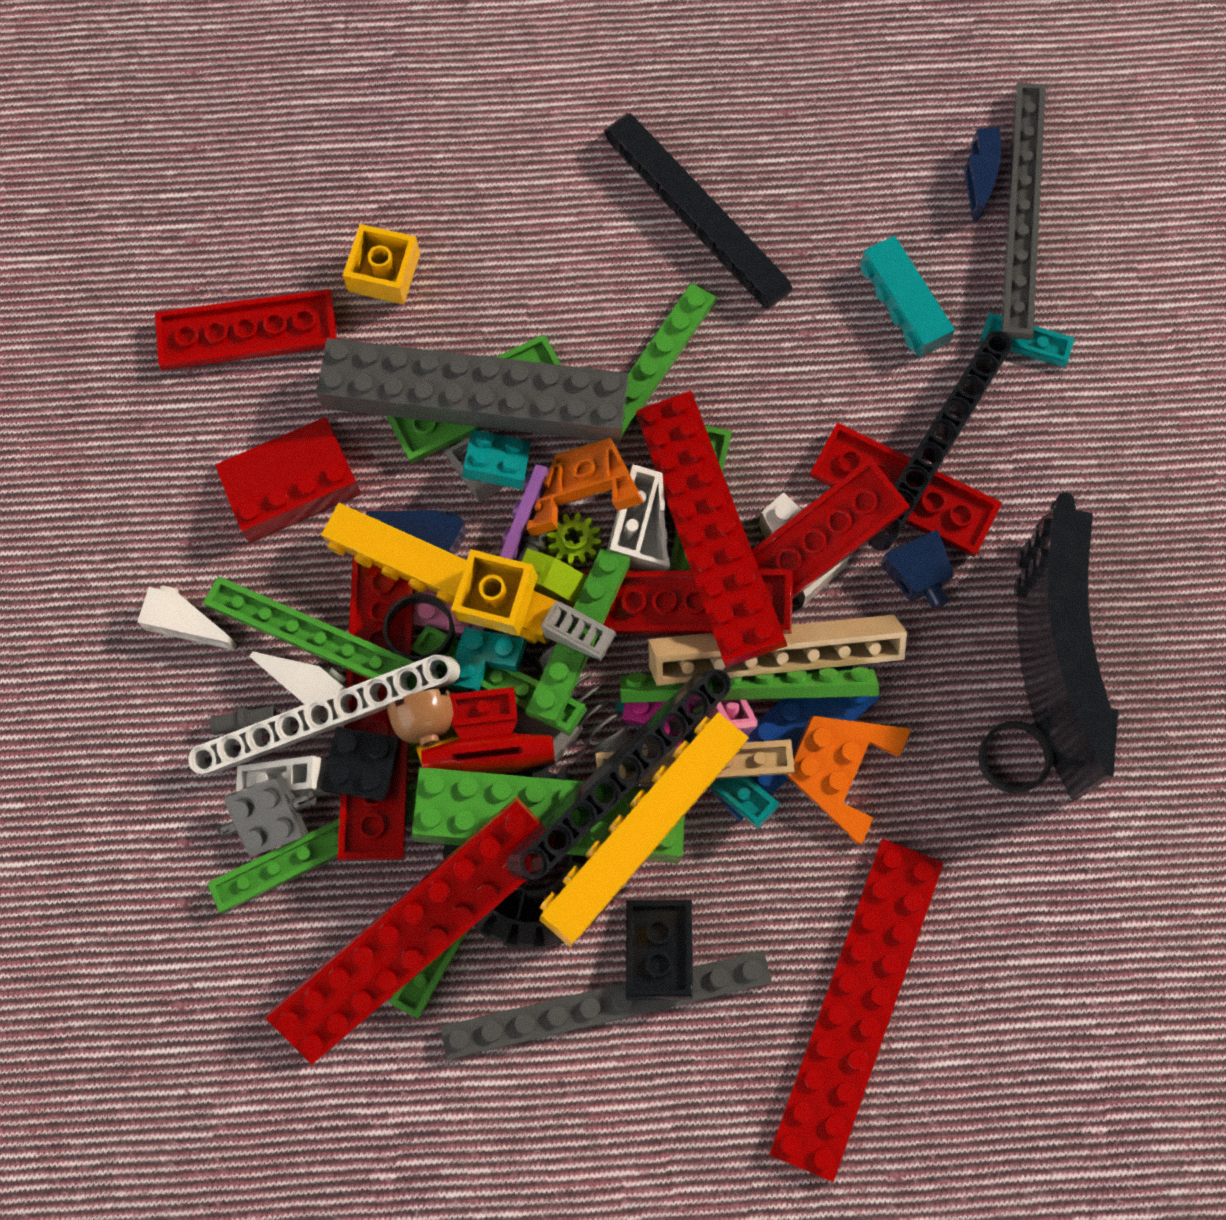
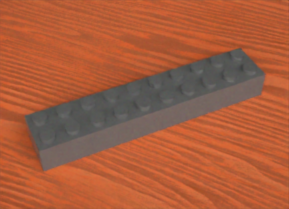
[316,338,628,443]

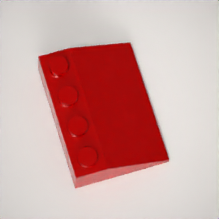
[215,417,362,543]

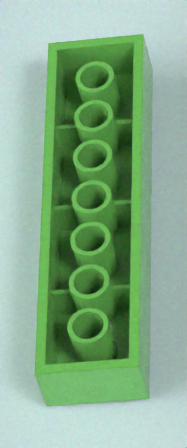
[412,767,685,863]

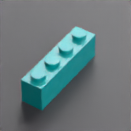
[860,235,955,358]

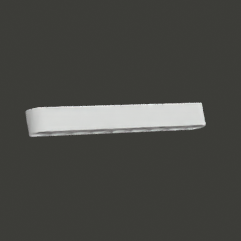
[188,655,460,774]

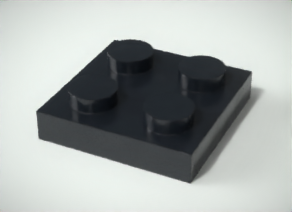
[320,727,401,803]

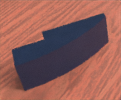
[964,127,1001,221]

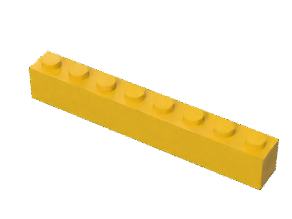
[321,503,556,644]
[539,712,749,948]

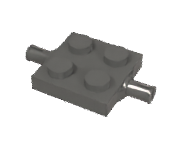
[217,774,316,857]

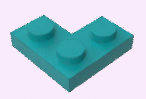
[447,628,527,692]

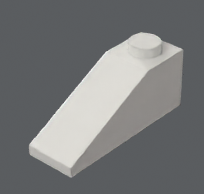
[137,586,236,651]
[249,652,346,718]
[236,756,333,797]

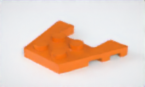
[527,437,643,537]
[785,716,911,844]

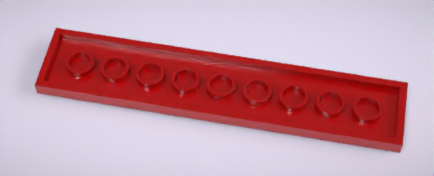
[635,390,788,668]
[337,556,415,862]
[265,797,556,1065]
[768,839,944,1182]

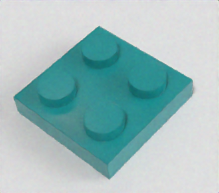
[462,430,531,490]

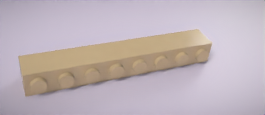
[648,615,907,686]

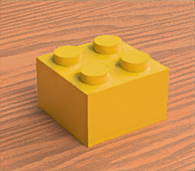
[343,224,420,305]
[451,549,538,636]

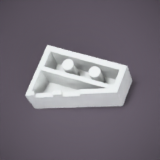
[607,464,670,571]
[759,492,850,608]

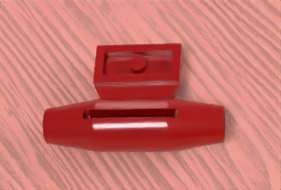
[421,687,555,774]

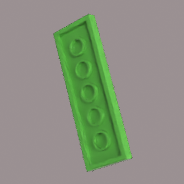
[386,334,561,464]

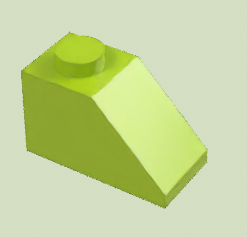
[521,548,588,606]

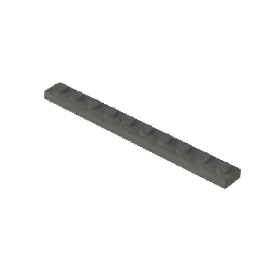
[1001,82,1046,340]
[440,950,772,1060]

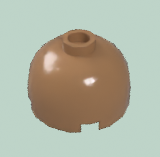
[387,689,453,748]

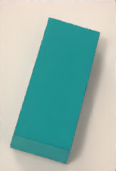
[979,312,1075,368]

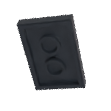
[626,900,693,1000]

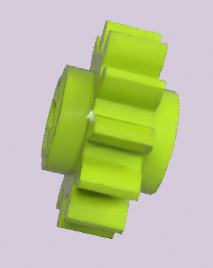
[547,512,602,567]

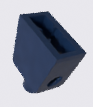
[880,529,954,610]

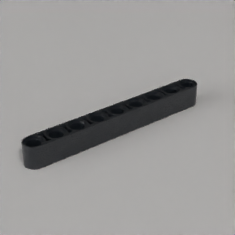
[604,113,792,309]
[867,331,1012,551]
[507,669,731,880]

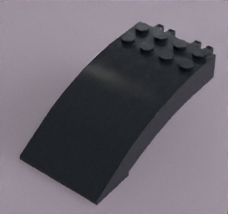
[1014,492,1119,800]

